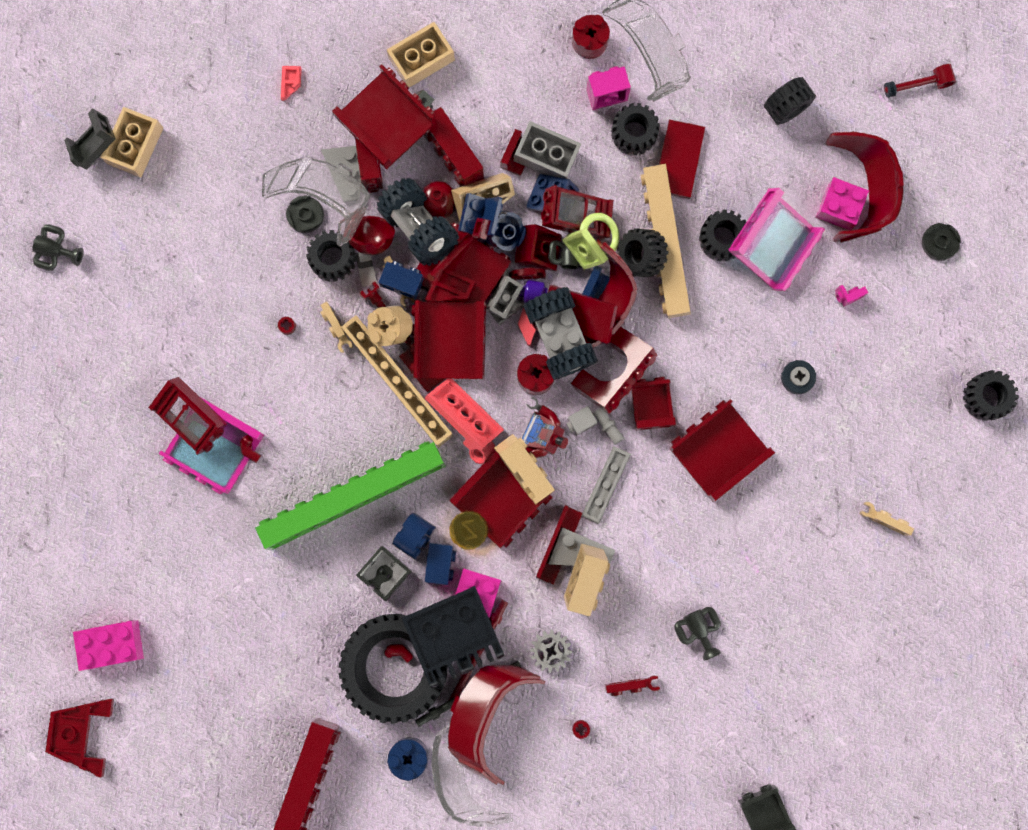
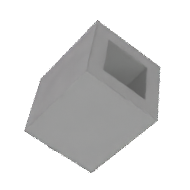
[566,406,598,436]

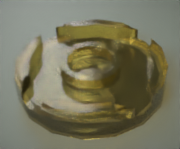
[449,511,488,550]

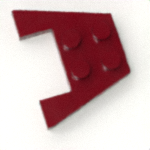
[45,698,114,778]

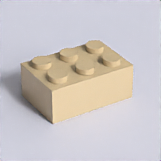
[387,22,455,88]
[100,107,163,178]
[564,543,610,616]

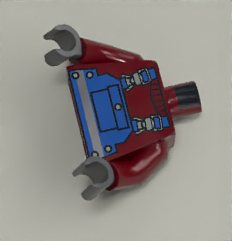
[522,397,568,459]

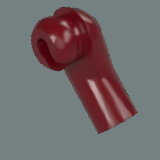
[240,435,261,463]
[384,644,414,663]

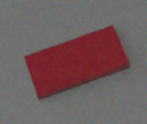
[659,119,705,199]
[548,285,618,344]

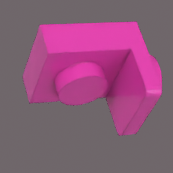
[835,285,869,307]

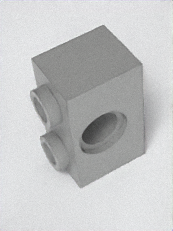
[486,276,524,319]

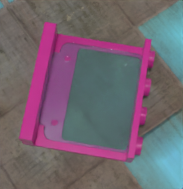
[728,188,825,291]
[159,397,264,494]

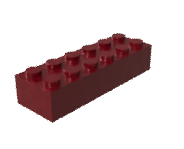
[273,718,341,830]

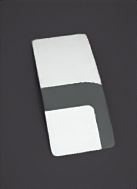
[355,253,377,287]

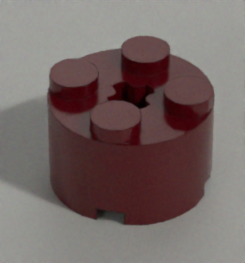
[572,15,610,59]
[517,354,555,395]

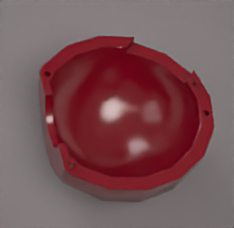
[346,216,395,255]

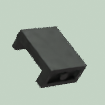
[64,108,116,170]
[738,784,796,830]

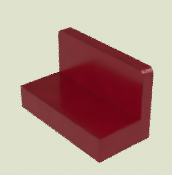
[500,129,525,176]

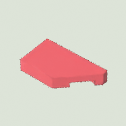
[281,66,302,101]
[518,307,536,346]

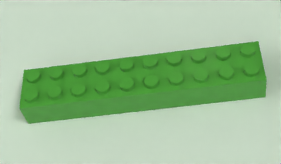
[255,441,446,550]

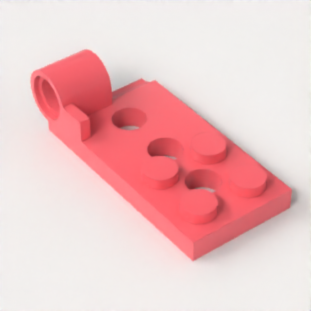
[425,379,504,464]

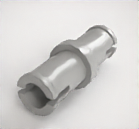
[593,408,624,445]

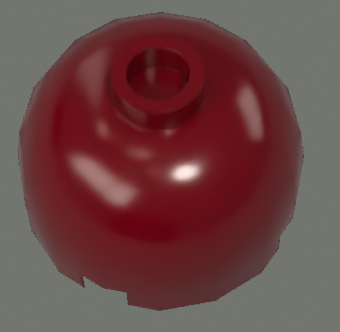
[423,181,456,218]

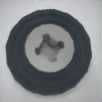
[781,360,816,394]

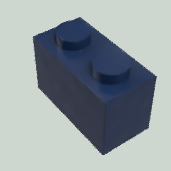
[378,261,424,300]
[424,543,457,585]

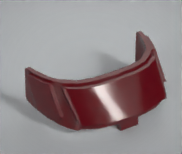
[826,131,904,243]
[532,239,637,348]
[448,665,546,785]

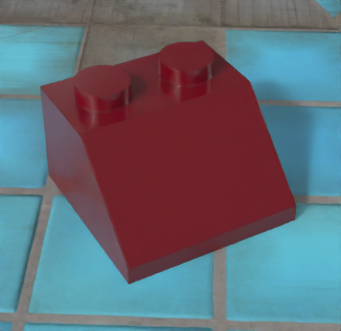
[515,224,562,271]

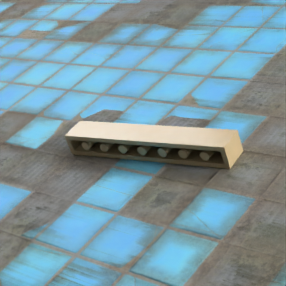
[641,164,691,319]
[341,315,453,448]

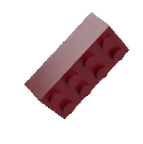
[424,107,484,187]

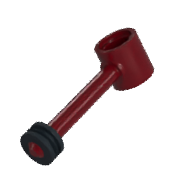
[884,64,957,98]

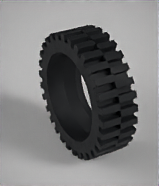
[338,614,448,724]

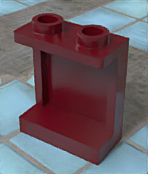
[631,377,676,431]

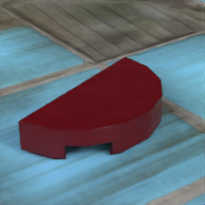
[509,268,546,280]

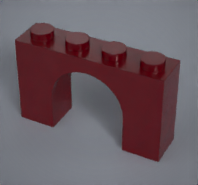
[570,327,658,414]

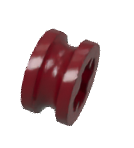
[278,316,296,335]
[572,720,590,739]

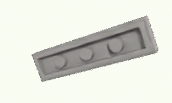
[582,446,631,524]

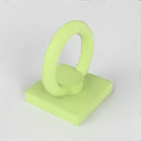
[562,213,620,270]

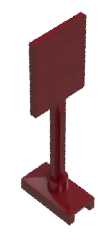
[360,281,444,392]

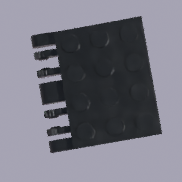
[402,586,505,689]

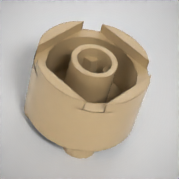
[367,306,413,346]

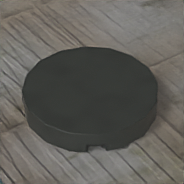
[286,195,324,233]
[922,223,961,261]

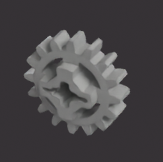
[530,629,572,673]

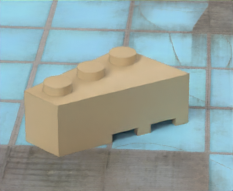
[451,173,515,222]
[494,434,554,504]

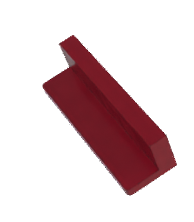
[536,505,582,585]

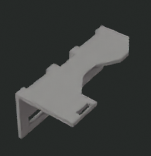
[490,300,525,325]

